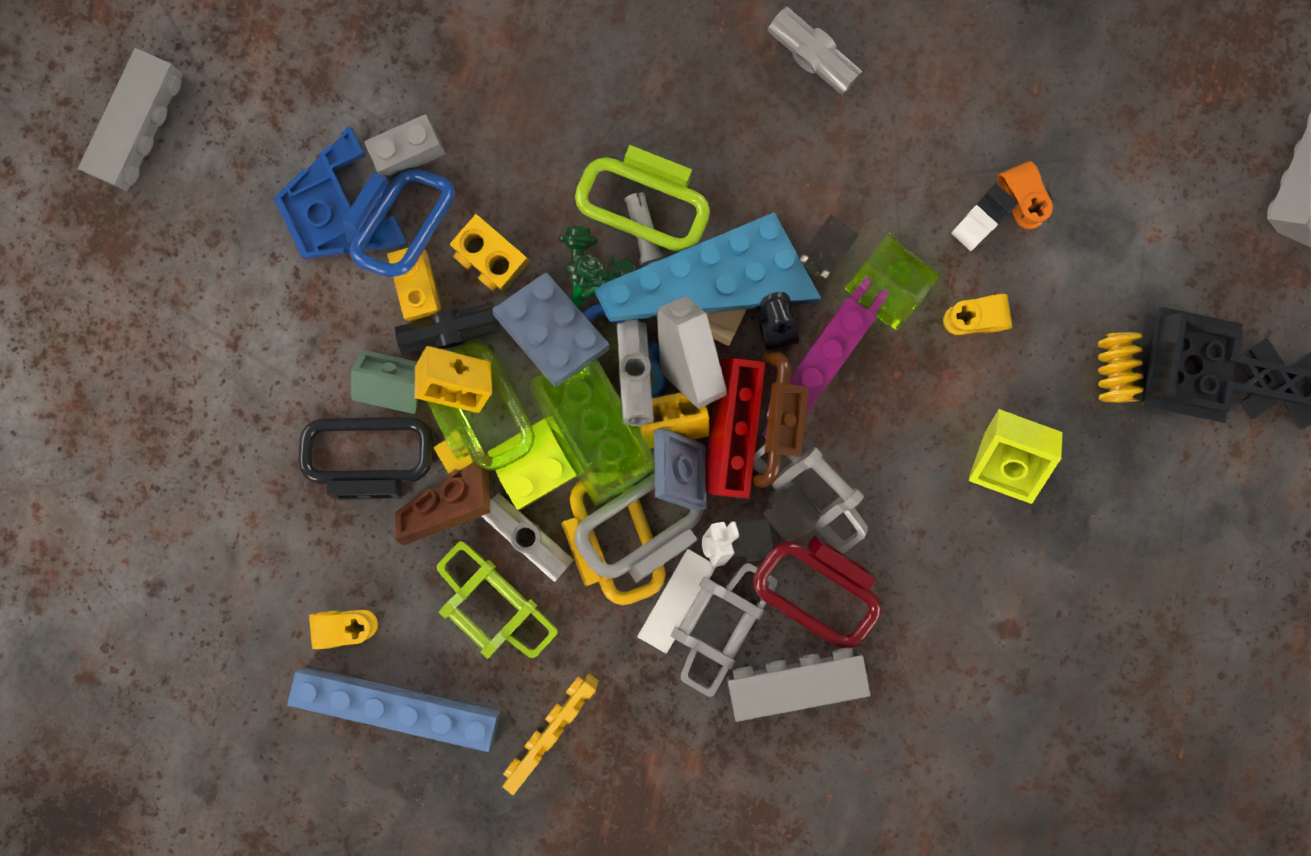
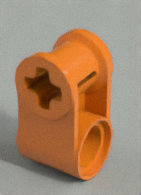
[997,161,1053,230]

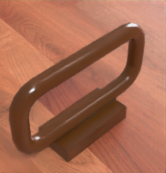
[751,352,809,488]

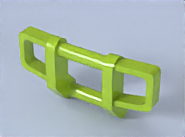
[437,541,558,659]

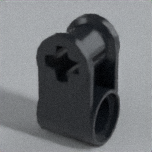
[759,292,799,350]

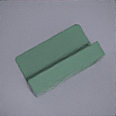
[351,349,418,414]

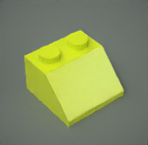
[969,409,1063,504]
[487,418,579,510]

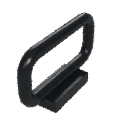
[298,417,433,500]

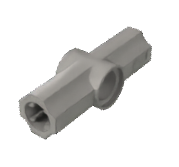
[767,6,862,95]
[617,320,653,426]
[481,493,574,582]

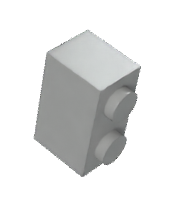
[364,114,446,181]

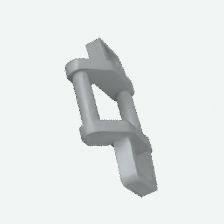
[753,443,868,554]
[670,563,778,697]

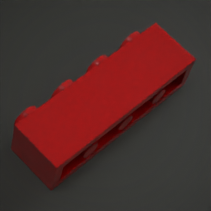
[706,358,765,498]

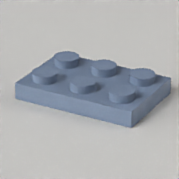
[492,272,610,388]

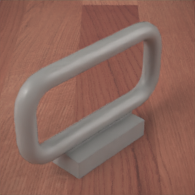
[575,472,703,583]

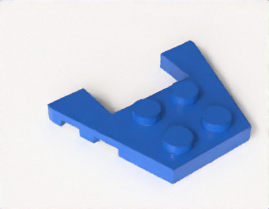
[274,127,408,260]

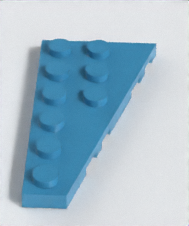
[595,212,821,322]

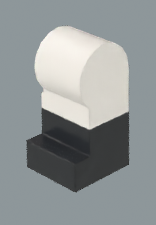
[951,183,1018,251]

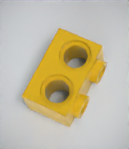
[450,214,530,293]

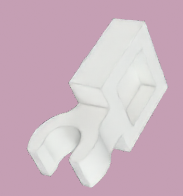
[702,522,739,568]

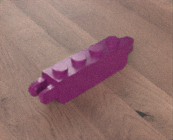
[762,276,890,438]

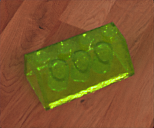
[530,359,655,507]

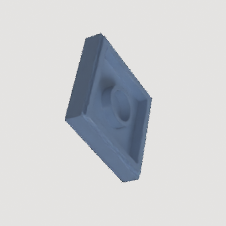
[654,428,707,511]

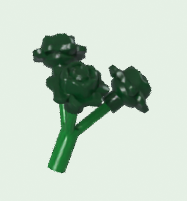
[559,226,637,309]

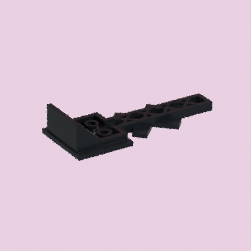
[1141,307,1311,430]

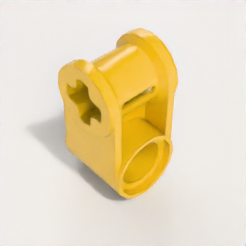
[943,294,1013,335]
[309,609,378,649]

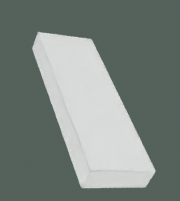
[637,548,716,654]

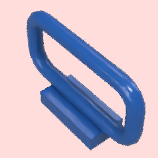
[342,168,455,277]

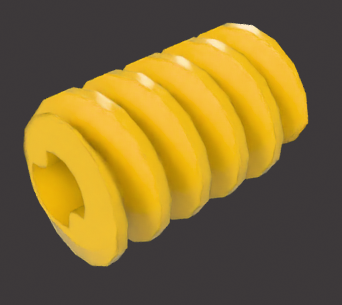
[1098,332,1144,402]

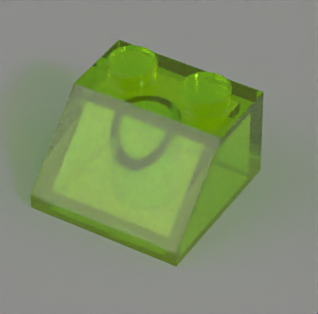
[844,233,940,330]

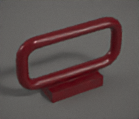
[754,535,882,649]

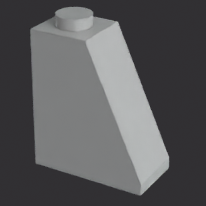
[657,296,726,409]

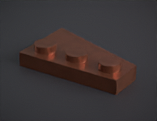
[395,451,491,546]

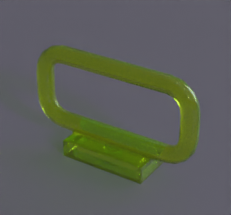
[427,343,535,470]

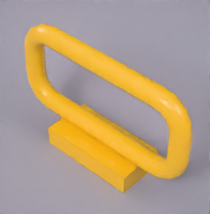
[561,469,666,605]

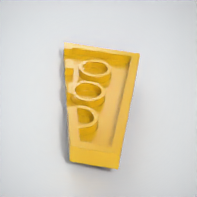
[502,673,599,795]

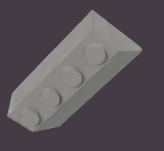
[1267,112,1311,247]

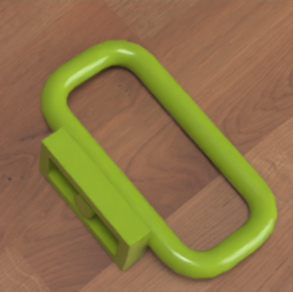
[575,145,710,252]

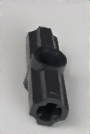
[395,302,500,356]

